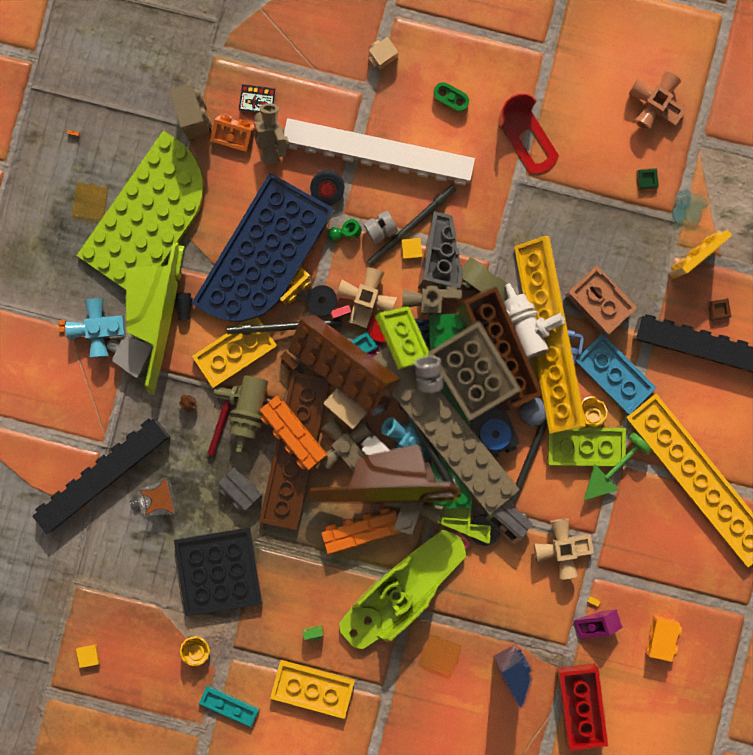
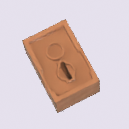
[564,265,637,336]

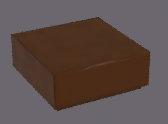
[708,298,732,321]

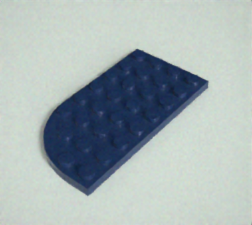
[191,173,335,322]

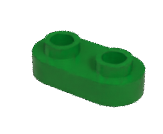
[433,82,469,112]

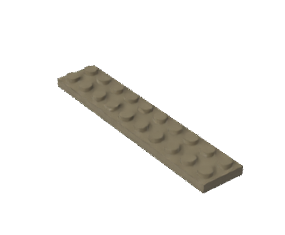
[373,346,520,514]

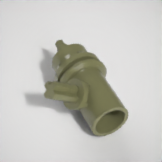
[214,376,268,453]

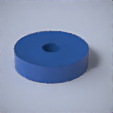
[479,419,511,450]

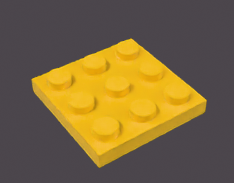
[668,230,732,279]

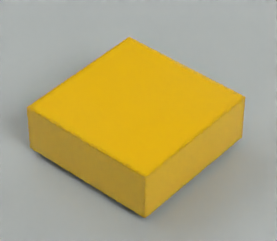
[401,238,422,259]
[76,644,100,668]

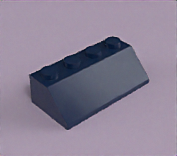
[494,645,533,708]

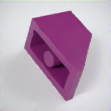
[573,609,622,639]

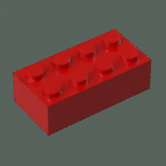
[557,663,608,751]

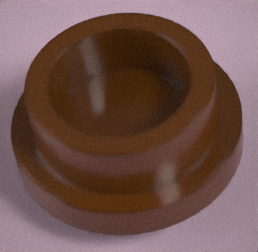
[179,395,197,413]

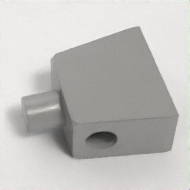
[106,336,153,379]

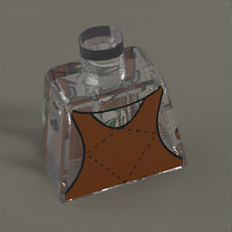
[130,477,178,516]

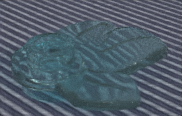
[672,190,708,225]

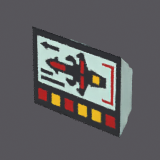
[239,84,276,113]

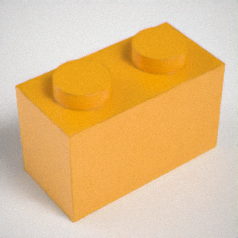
[646,616,682,662]

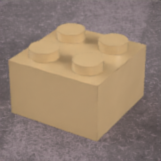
[323,388,368,429]

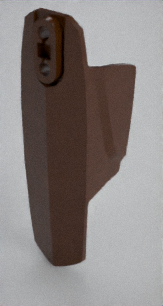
[307,445,461,504]

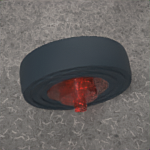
[310,170,345,205]

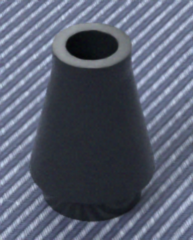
[175,293,193,320]

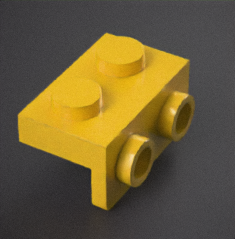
[280,267,313,305]

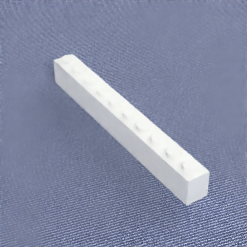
[284,118,475,186]

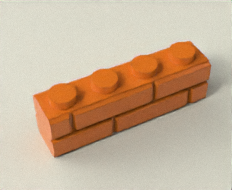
[259,396,328,471]
[322,507,402,555]

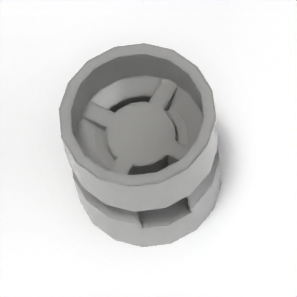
[363,210,399,245]
[415,356,443,393]

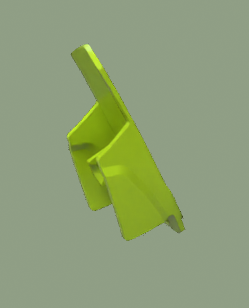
[126,242,185,395]
[339,530,466,649]

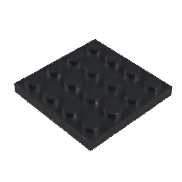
[174,527,263,616]

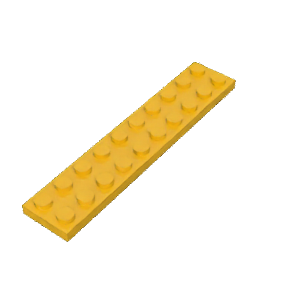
[514,236,586,434]
[625,393,753,567]

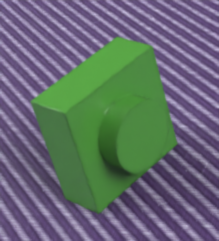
[302,625,324,642]

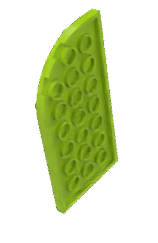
[76,130,204,289]

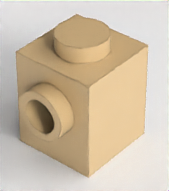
[368,37,399,70]

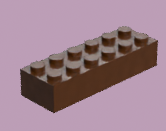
[455,286,542,411]
[288,315,400,416]

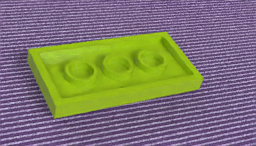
[548,427,626,466]

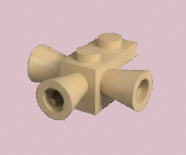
[336,267,397,328]
[534,518,594,579]

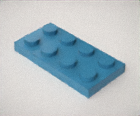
[575,334,656,415]

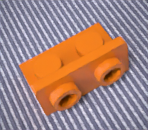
[210,114,254,152]

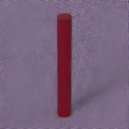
[207,400,231,456]

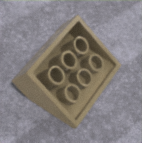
[428,322,521,421]

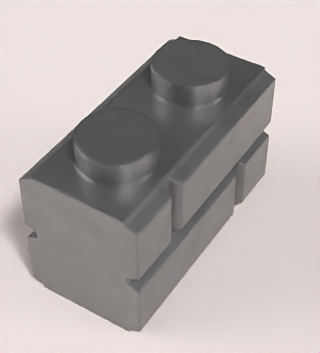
[218,467,262,511]
[485,500,532,544]

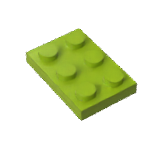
[375,306,430,370]

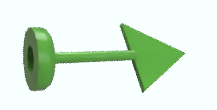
[583,432,653,500]

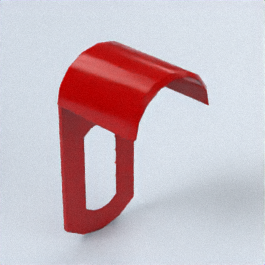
[498,94,559,174]

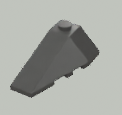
[418,211,463,290]

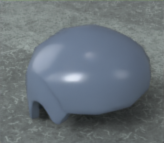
[520,397,547,427]

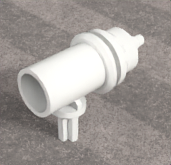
[504,283,565,359]

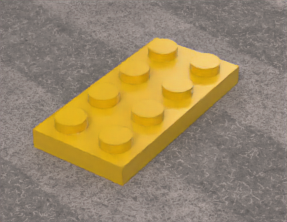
[192,317,277,388]
[270,660,355,719]

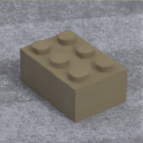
[170,83,212,140]

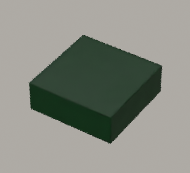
[637,168,659,190]

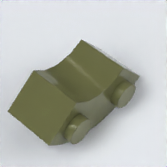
[461,257,508,302]

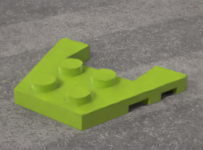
[439,493,491,543]

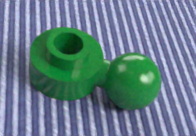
[327,219,362,242]

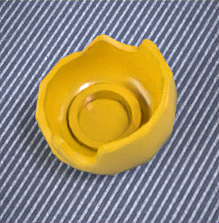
[581,396,608,427]
[180,636,210,667]

